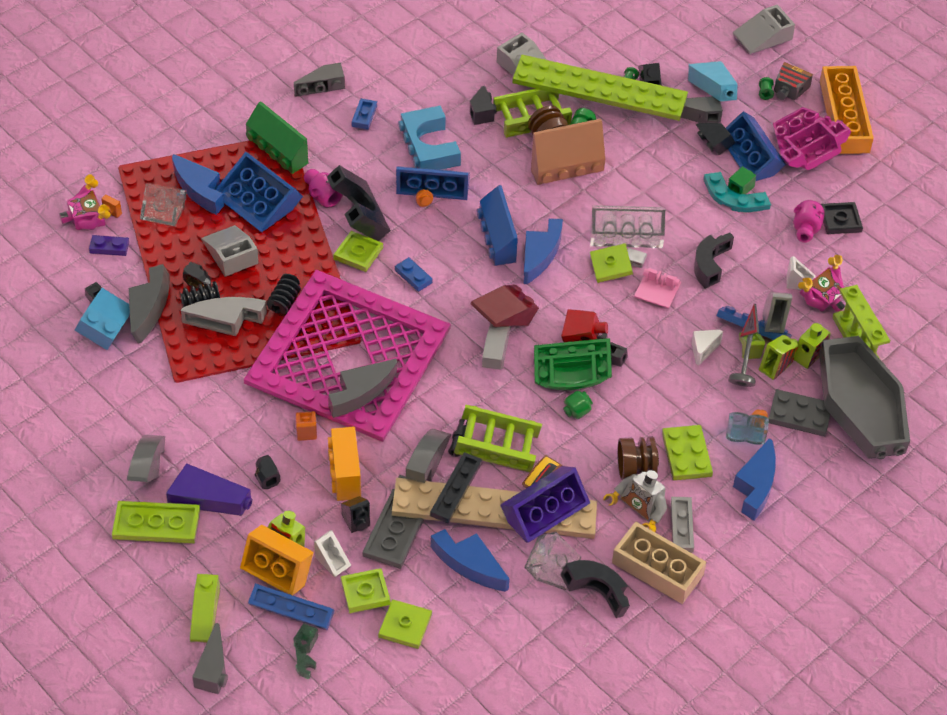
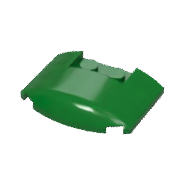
[534,338,612,391]

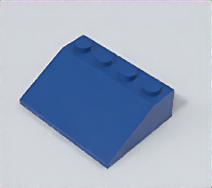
[215,152,303,232]

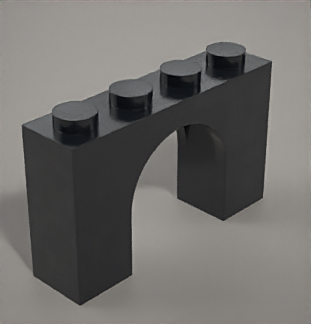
[327,165,391,241]

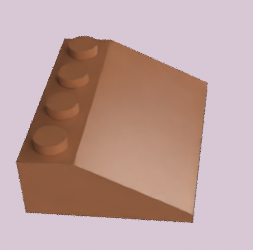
[531,119,605,185]

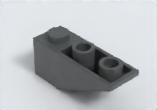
[294,63,345,97]
[681,96,723,123]

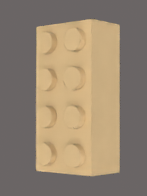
[612,521,707,604]

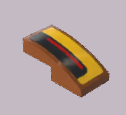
[522,455,563,488]

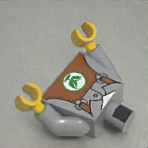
[603,470,667,532]

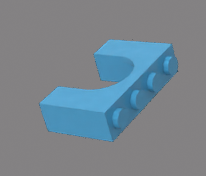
[398,105,461,170]

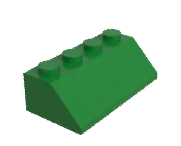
[246,101,309,174]

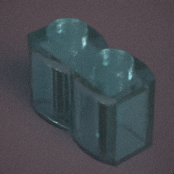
[726,412,769,445]

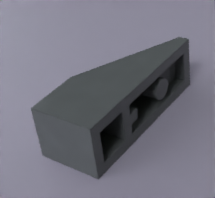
[192,623,228,694]

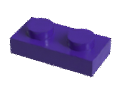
[89,235,130,256]

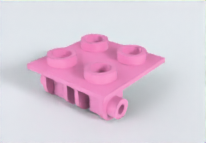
[634,268,681,309]

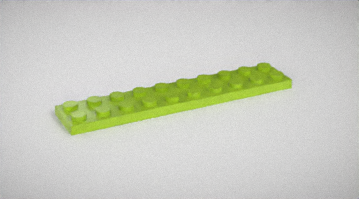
[512,55,688,121]

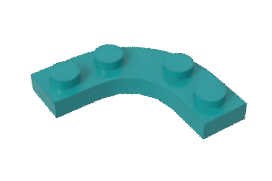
[703,172,771,212]

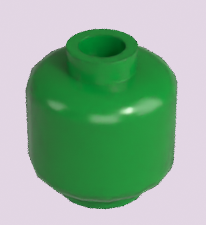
[563,391,593,419]

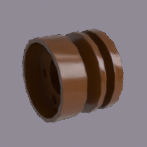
[528,105,569,135]
[617,436,659,480]

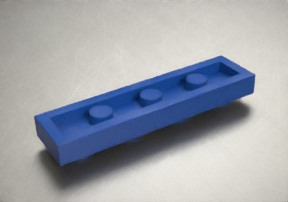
[716,306,792,340]
[248,583,335,630]

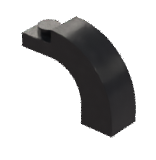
[694,232,734,289]
[560,560,630,618]

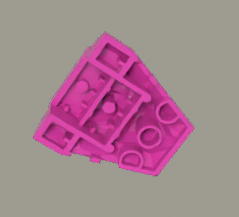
[773,107,851,170]

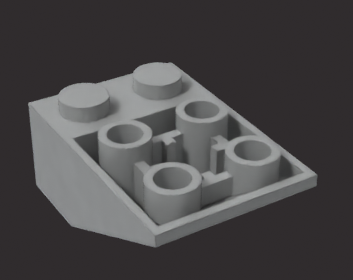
[733,4,795,54]
[496,32,547,89]
[201,225,259,276]

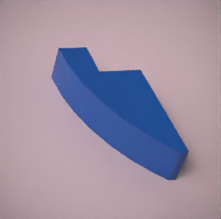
[172,154,224,215]
[524,218,563,284]
[733,439,776,521]
[431,529,510,592]

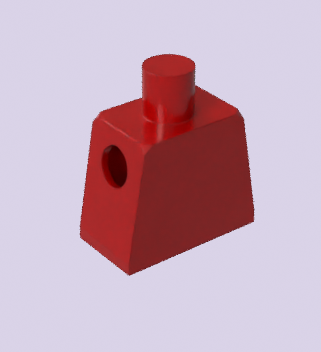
[561,309,608,342]

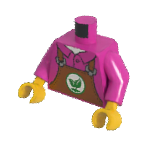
[59,174,111,230]
[798,255,845,312]

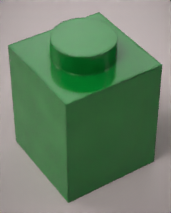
[728,166,756,194]

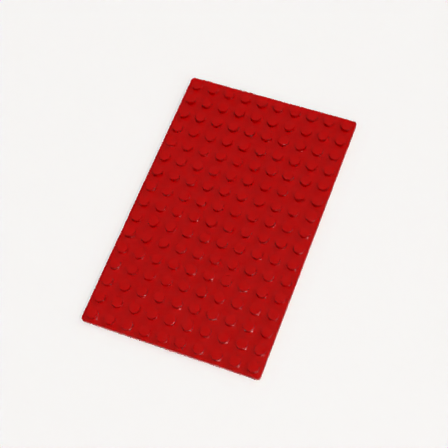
[118,140,361,383]

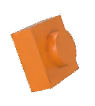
[101,194,122,218]

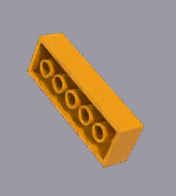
[819,66,874,154]

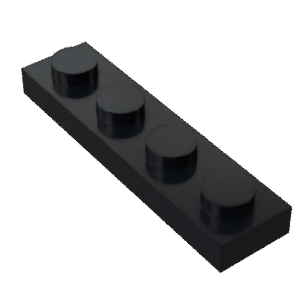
[430,452,482,524]

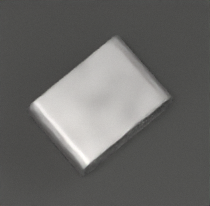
[627,248,647,268]

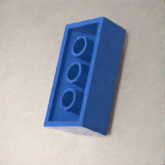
[726,111,786,181]
[396,166,470,200]
[477,185,518,266]

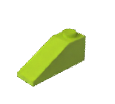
[190,574,220,643]

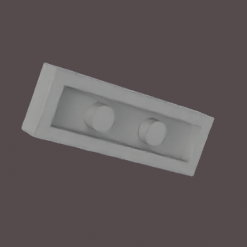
[671,497,694,553]

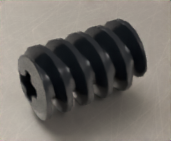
[266,274,301,315]
[179,281,220,308]

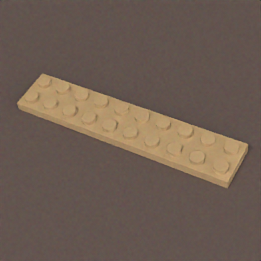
[392,478,597,539]

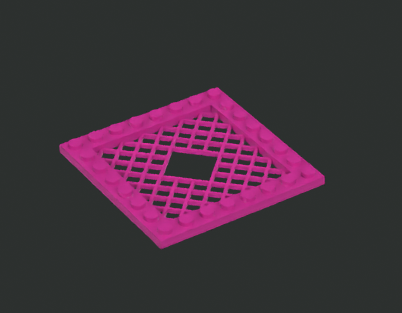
[244,270,451,442]

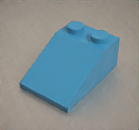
[74,288,130,350]

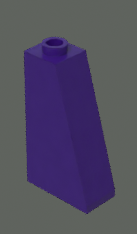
[166,463,253,516]

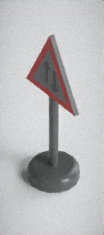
[728,303,759,387]

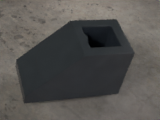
[638,63,662,86]
[470,86,497,125]
[696,123,736,155]
[341,496,370,533]

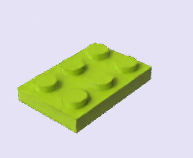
[662,425,713,481]

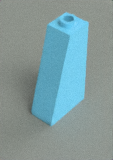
[688,61,738,102]

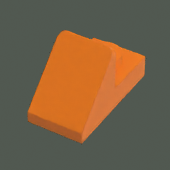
[296,411,317,441]

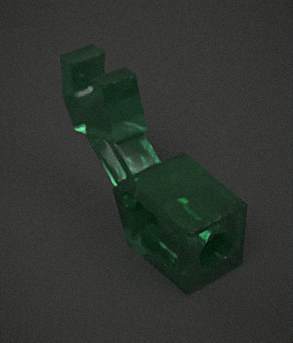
[293,623,318,679]

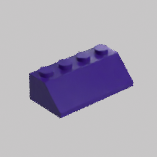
[500,466,590,543]

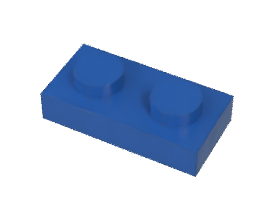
[352,98,377,130]
[395,257,433,292]

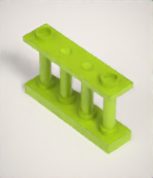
[493,89,572,138]
[832,285,891,359]
[454,405,542,472]

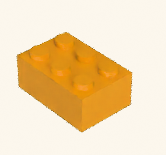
[327,427,361,501]
[240,524,314,595]

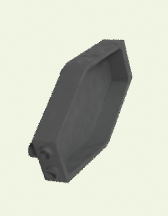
[819,336,910,459]

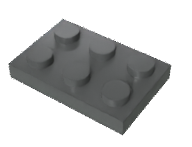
[768,389,830,437]

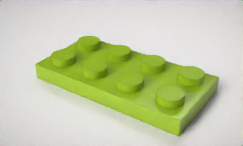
[112,501,200,544]

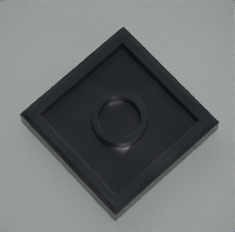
[821,202,863,234]

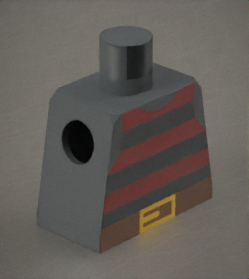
[774,62,813,100]

